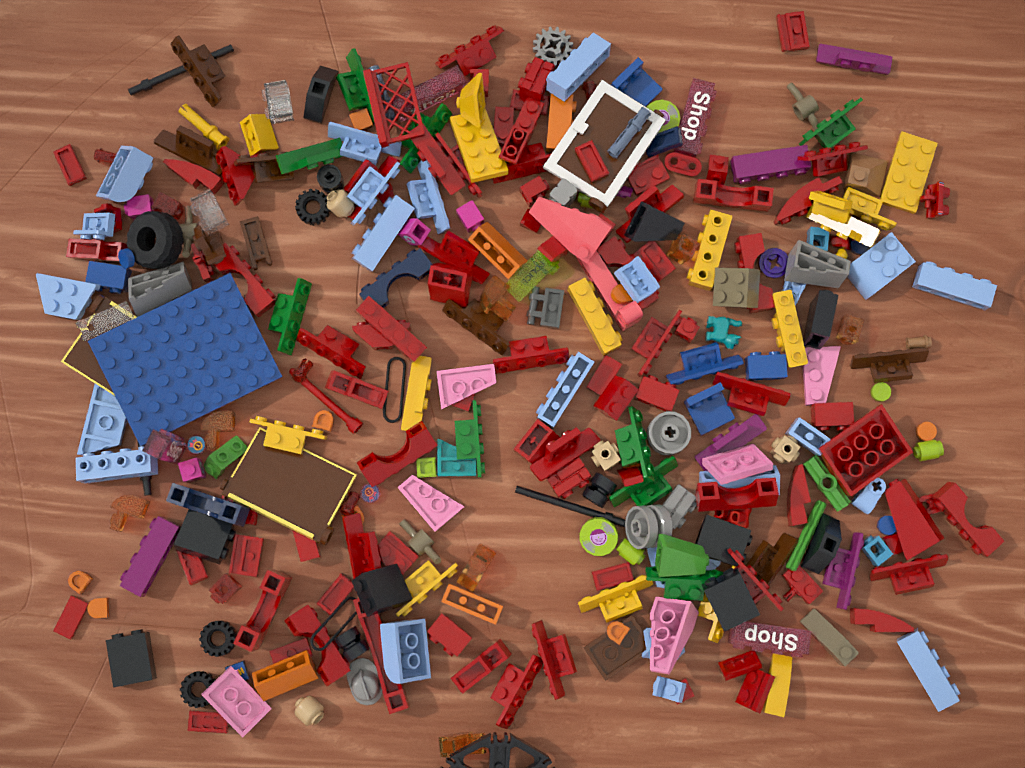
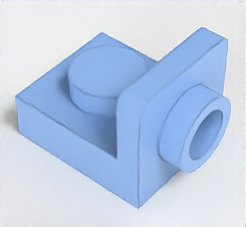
[653,676,686,703]

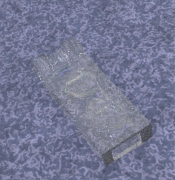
[75,301,135,341]

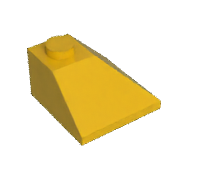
[456,73,486,127]

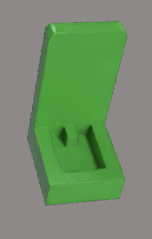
[203,436,248,479]

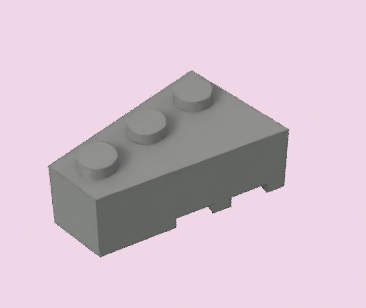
[784,240,851,288]
[128,262,192,317]

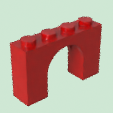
[233,569,292,652]

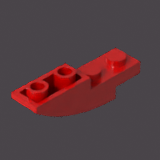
[498,97,544,165]
[774,176,843,225]

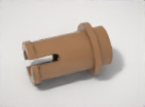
[906,335,932,350]

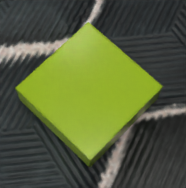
[416,457,437,478]

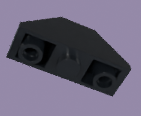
[303,65,339,124]
[801,513,842,574]

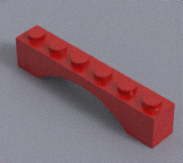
[353,598,410,714]

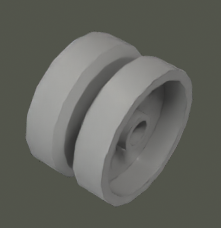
[647,411,691,455]
[625,504,673,549]

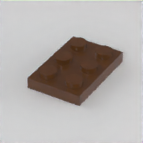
[583,615,646,681]

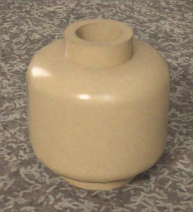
[327,189,355,217]
[295,696,324,726]

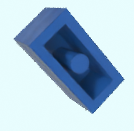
[85,261,132,294]
[745,351,788,381]

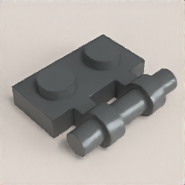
[526,286,564,329]

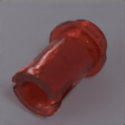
[582,80,597,101]
[94,148,117,164]
[292,358,313,383]
[340,491,361,516]

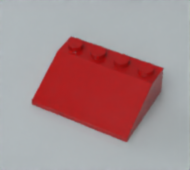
[818,404,913,496]

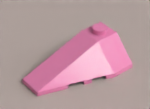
[650,597,699,675]

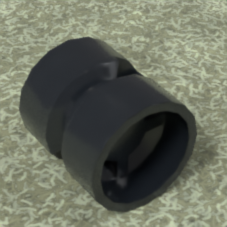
[317,164,344,194]
[582,472,617,509]
[334,625,370,663]

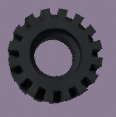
[295,189,331,226]
[199,620,237,657]
[180,671,216,708]

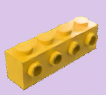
[686,210,732,291]
[567,278,623,356]

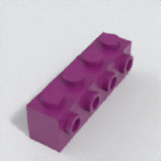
[730,145,811,185]
[120,516,181,597]

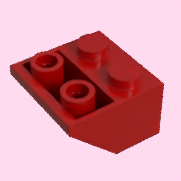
[428,263,473,308]
[513,419,560,465]

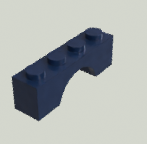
[359,248,432,308]
[166,483,250,527]

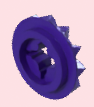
[759,248,788,278]

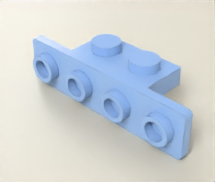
[328,122,402,165]
[347,161,400,226]
[406,161,450,234]

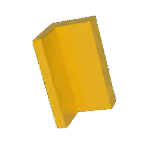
[240,114,279,156]
[809,191,853,223]

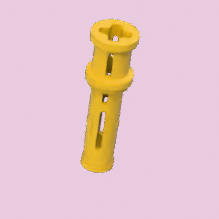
[178,104,229,150]

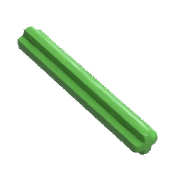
[786,500,826,571]

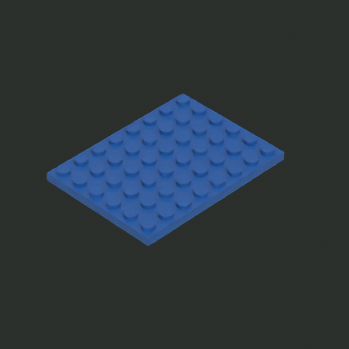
[88,273,282,446]

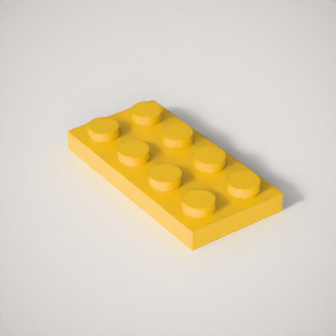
[450,109,508,183]
[880,132,938,214]

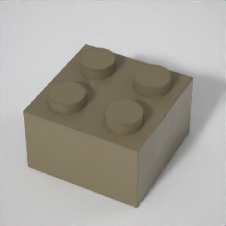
[713,268,760,308]

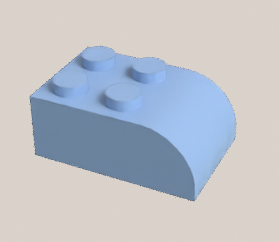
[96,146,153,202]
[847,232,916,300]
[380,619,431,684]

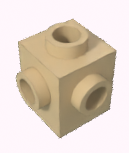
[770,435,800,464]
[591,440,621,472]

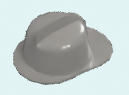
[347,658,382,705]

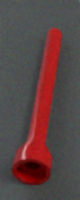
[289,368,363,434]

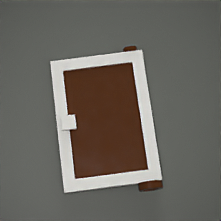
[543,80,666,213]

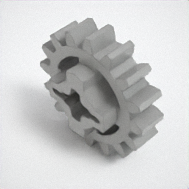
[533,26,573,68]

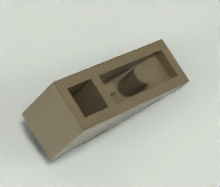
[800,608,859,666]

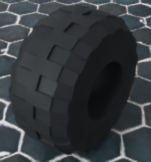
[127,211,184,269]

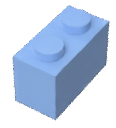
[785,417,830,456]

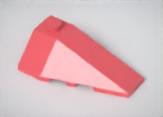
[529,197,612,263]

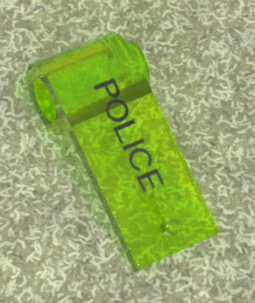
[503,250,560,302]

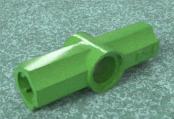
[803,455,851,512]

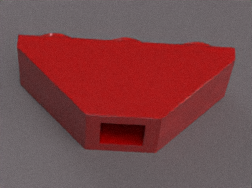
[216,146,255,206]
[352,320,411,350]

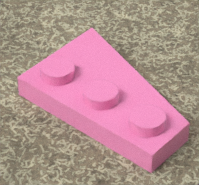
[802,346,841,405]
[437,364,496,409]
[398,475,464,532]

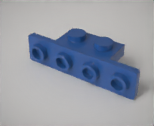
[666,342,744,385]

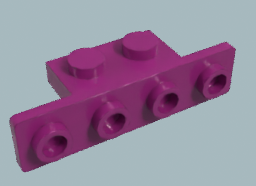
[816,44,892,75]
[694,414,767,471]
[822,532,864,610]

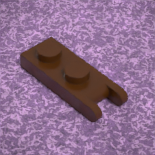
[240,216,272,271]

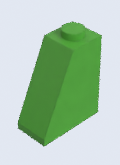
[655,534,709,577]

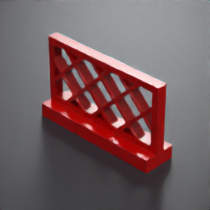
[363,62,425,148]

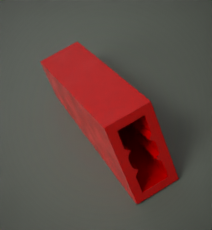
[884,478,945,561]

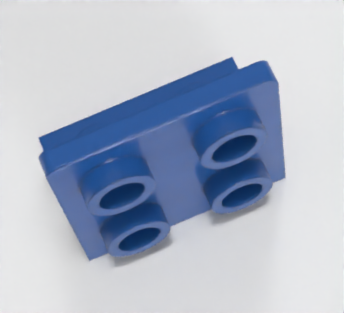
[611,57,662,107]
[683,382,735,435]

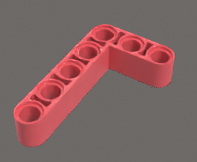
[576,250,643,331]

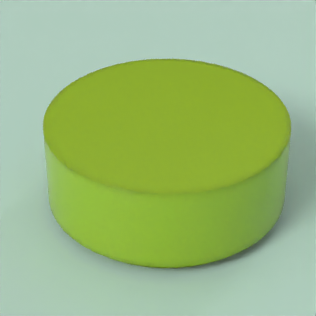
[871,382,891,402]

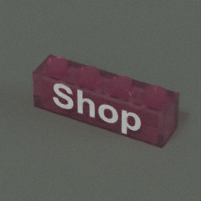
[392,65,466,122]
[673,78,717,157]
[142,428,188,465]
[728,622,811,658]

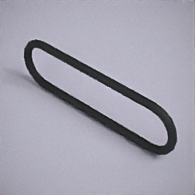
[383,357,406,423]
[310,597,357,651]

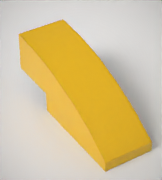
[762,653,792,717]

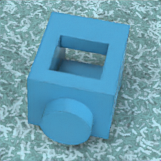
[807,227,829,251]
[861,535,893,566]

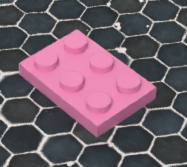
[702,444,773,485]
[201,666,272,737]

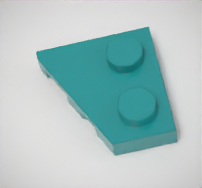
[437,439,476,477]

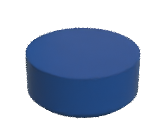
[118,248,135,269]
[877,516,896,535]

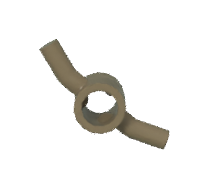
[787,83,819,131]
[179,206,198,258]
[399,519,441,564]

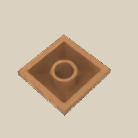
[843,152,888,197]

